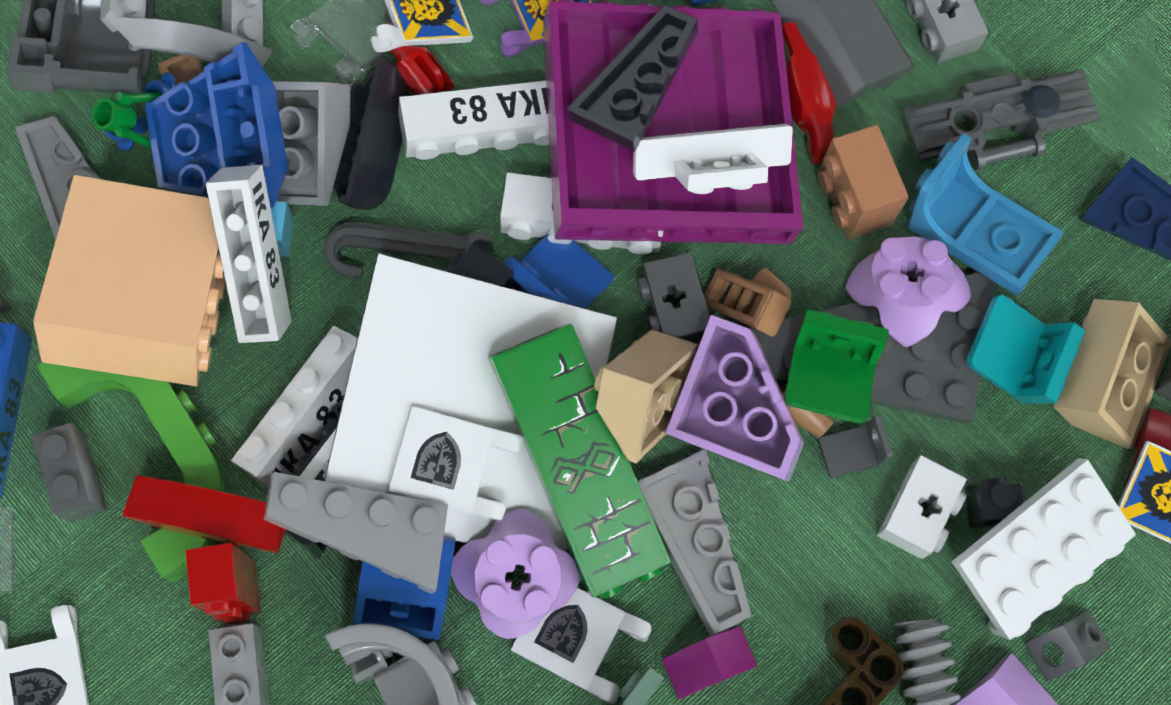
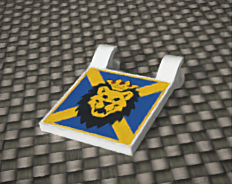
[371,0,474,52]
[1117,441,1171,544]

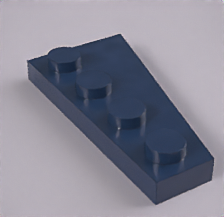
[1080,157,1171,261]

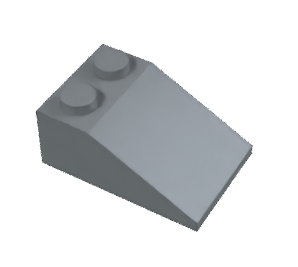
[272,81,350,206]

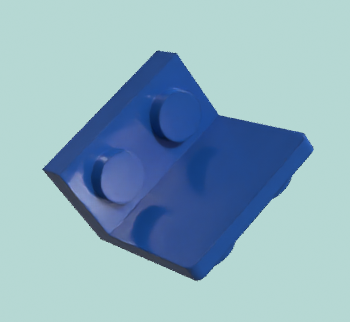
[503,234,614,309]

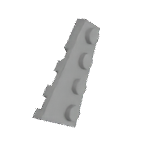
[15,116,100,241]
[263,472,448,594]

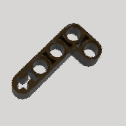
[818,617,904,705]

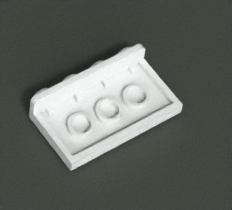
[952,458,1136,640]

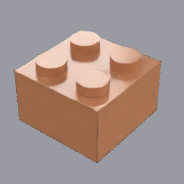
[817,125,909,240]

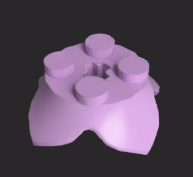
[845,236,971,347]
[451,507,580,639]

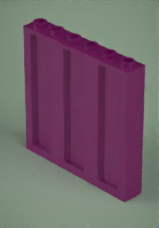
[543,0,803,244]

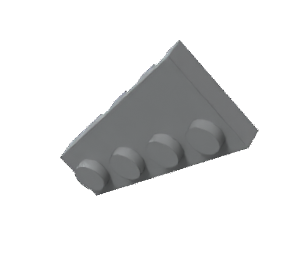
[638,449,752,637]

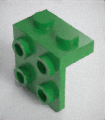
[784,309,889,423]

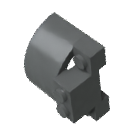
[7,0,155,94]

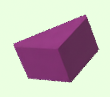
[662,626,758,700]

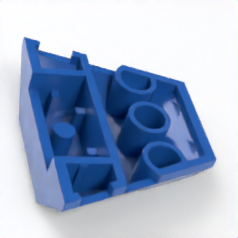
[145,42,288,208]

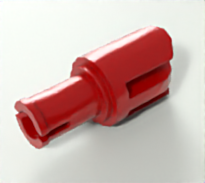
[389,23,454,95]

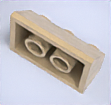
[1053,299,1171,450]
[595,330,698,463]

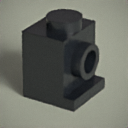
[965,478,1023,528]

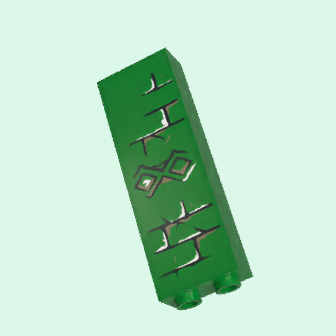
[488,324,671,599]

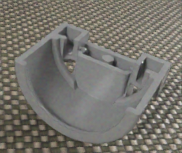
[325,624,477,705]

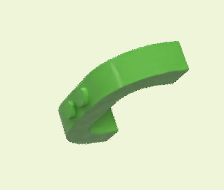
[37,362,229,583]

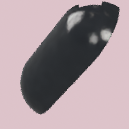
[333,57,409,210]

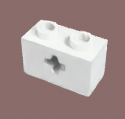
[877,455,967,559]

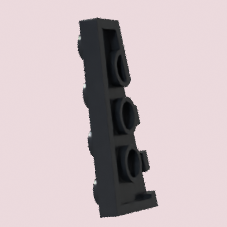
[567,5,699,152]

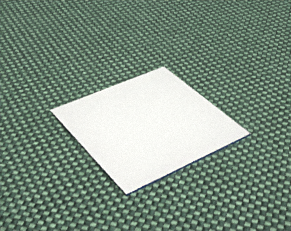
[324,254,617,552]

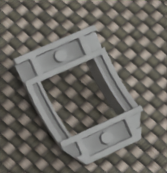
[100,0,273,67]

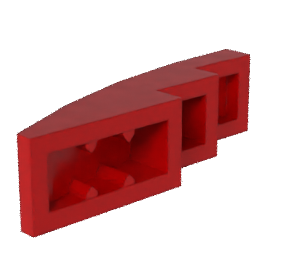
[122,475,286,554]

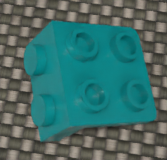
[967,295,1085,404]

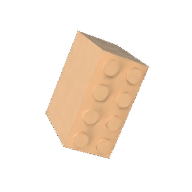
[33,175,226,386]

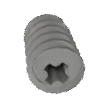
[893,620,961,705]

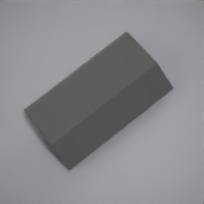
[772,0,915,109]

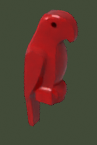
[781,22,836,164]

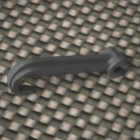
[324,222,494,279]

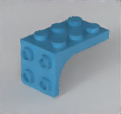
[908,133,1064,296]

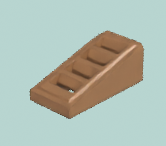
[704,268,791,337]

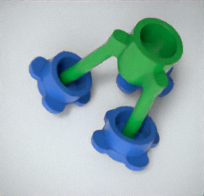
[92,73,176,161]

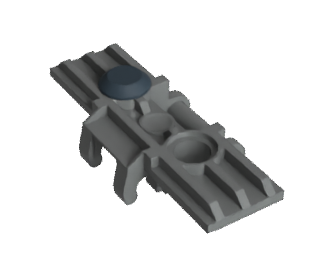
[903,69,1100,171]

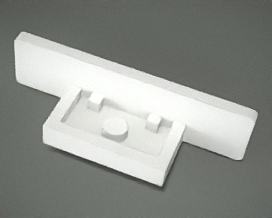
[633,124,793,194]

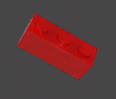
[185,543,261,625]

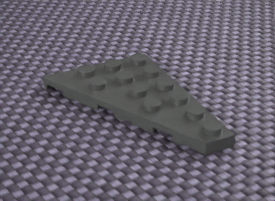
[748,273,995,424]

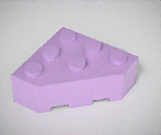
[665,315,804,482]

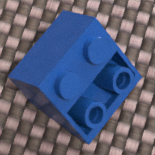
[353,537,456,640]

